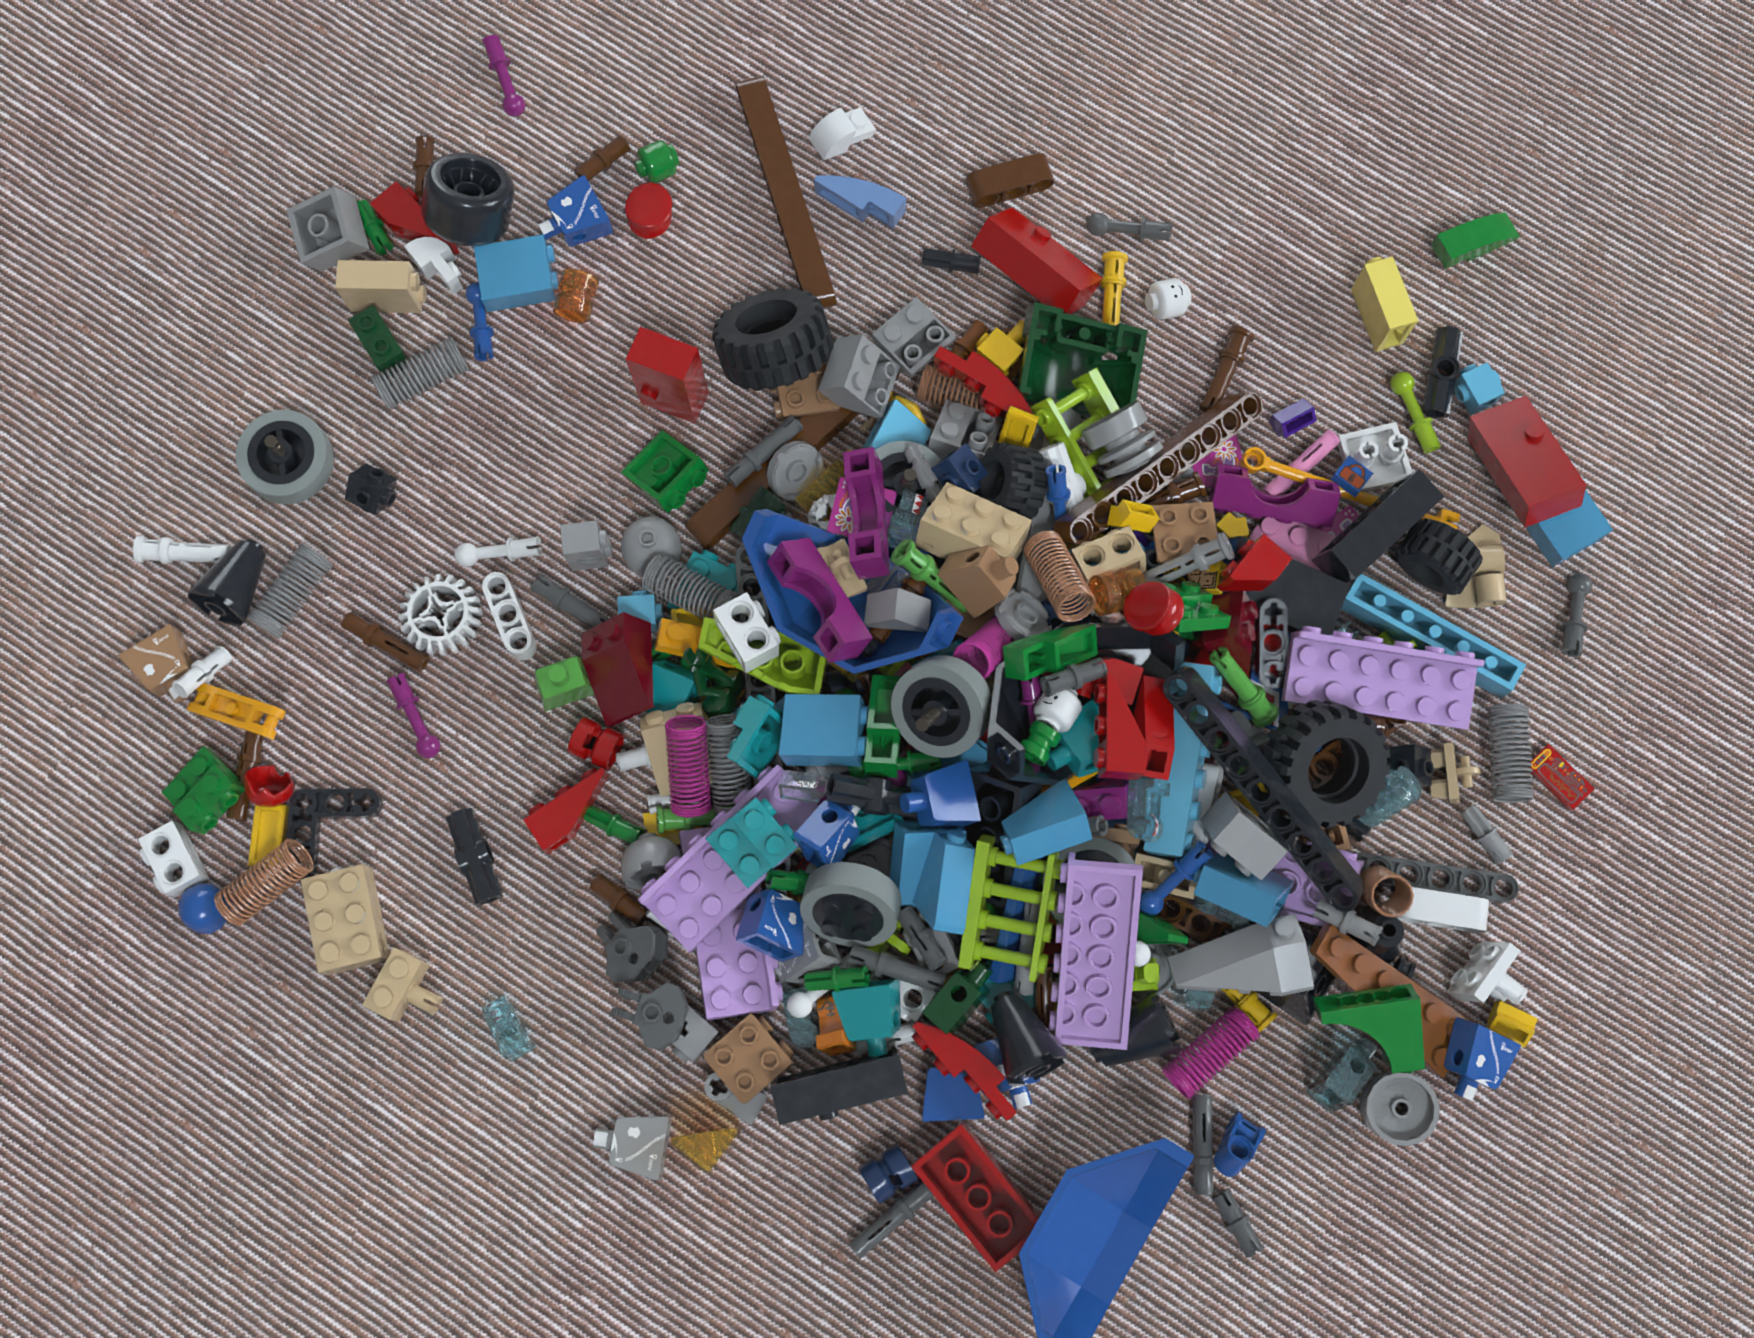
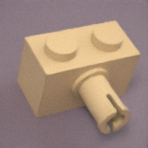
[362,948,443,1022]

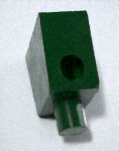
[922,961,993,1034]

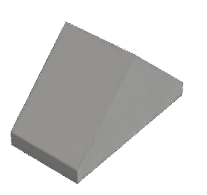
[864,588,931,632]

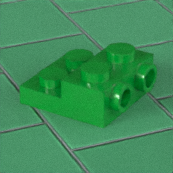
[621,430,709,513]
[1163,581,1231,633]
[162,746,245,835]

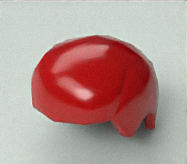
[243,765,295,807]

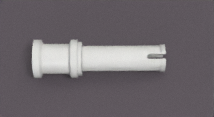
[133,536,231,564]

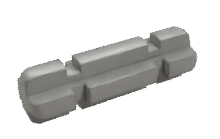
[905,444,942,503]

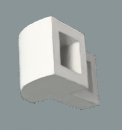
[809,107,876,160]
[404,237,463,295]

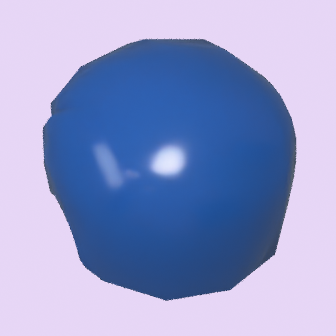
[178,883,228,934]

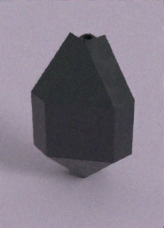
[987,623,1186,785]

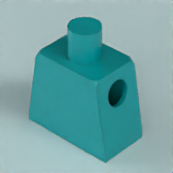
[646,660,708,713]
[1047,700,1099,777]
[832,978,901,1057]

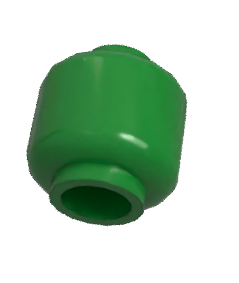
[634,140,680,183]

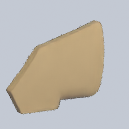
[1445,524,1507,608]

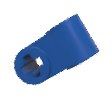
[1214,1111,1266,1177]

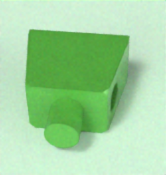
[535,656,594,712]

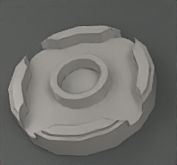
[767,441,824,501]
[994,588,1052,641]

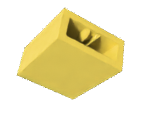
[1351,256,1418,352]

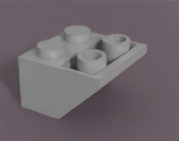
[872,297,956,377]
[818,334,900,418]
[928,399,1003,460]

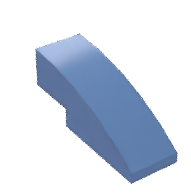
[814,175,906,229]

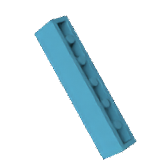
[1341,574,1527,698]
[1143,662,1222,859]

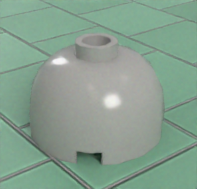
[621,516,682,579]
[621,833,682,890]

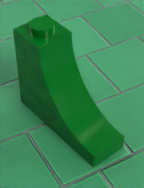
[1313,984,1425,1074]

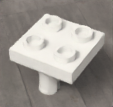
[1338,422,1413,492]
[1447,941,1527,1004]

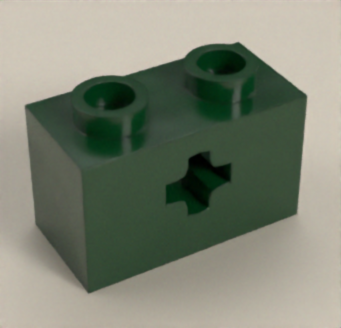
[347,305,410,379]

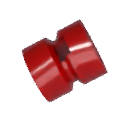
[567,717,625,771]

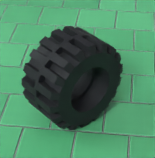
[973,442,1048,519]
[1395,518,1483,595]

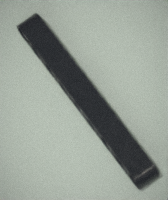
[1163,666,1365,912]

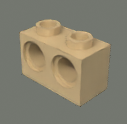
[1071,526,1146,593]

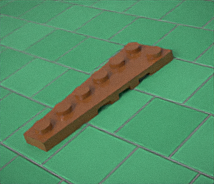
[1309,923,1470,1078]

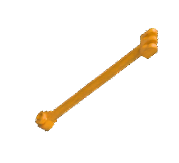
[1240,447,1461,529]

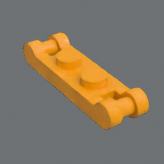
[186,683,286,740]

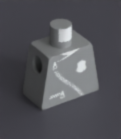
[774,921,842,985]
[593,1116,672,1180]

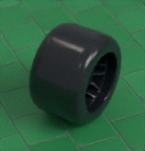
[421,153,514,246]

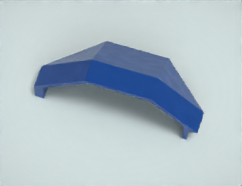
[742,509,963,674]
[1019,1138,1195,1338]

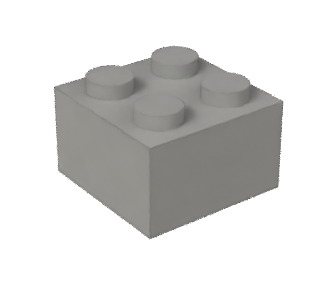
[287,187,370,272]
[1200,791,1288,881]

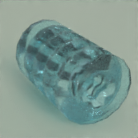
[1358,766,1421,827]

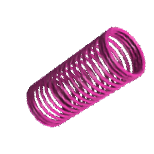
[953,616,1015,679]
[665,715,711,818]
[1162,1006,1260,1099]

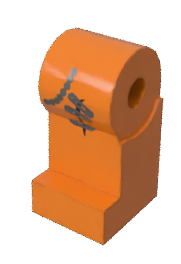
[816,993,857,1057]

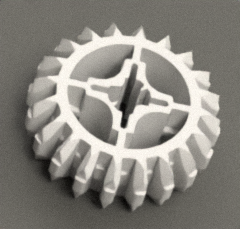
[398,574,483,656]

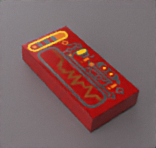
[1528,744,1595,811]

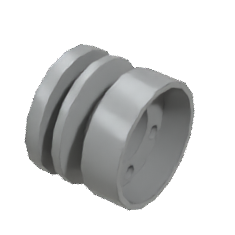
[1081,400,1163,478]

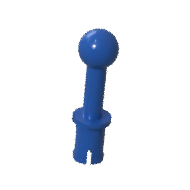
[466,282,494,362]
[1046,464,1073,544]
[1140,841,1214,915]

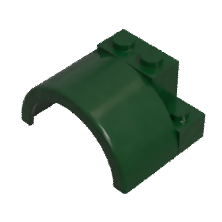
[1017,302,1148,419]

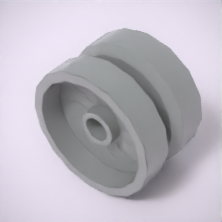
[1360,1070,1440,1146]

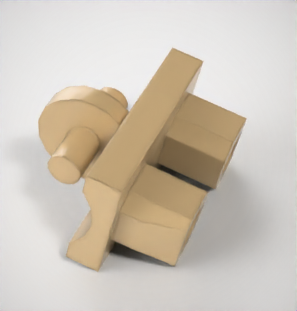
[817,539,867,598]
[1430,743,1481,803]

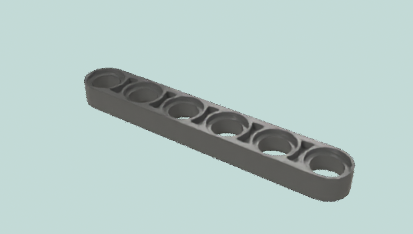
[1349,851,1519,904]

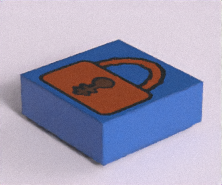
[1330,455,1374,497]

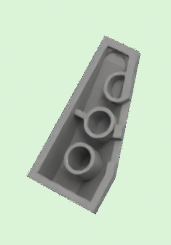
[1167,914,1314,996]

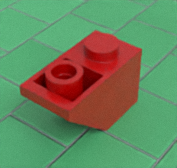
[1217,534,1293,591]

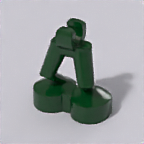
[683,648,746,718]

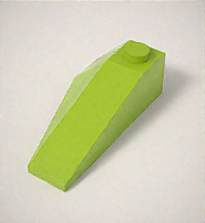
[698,617,827,694]

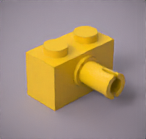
[976,320,1026,382]

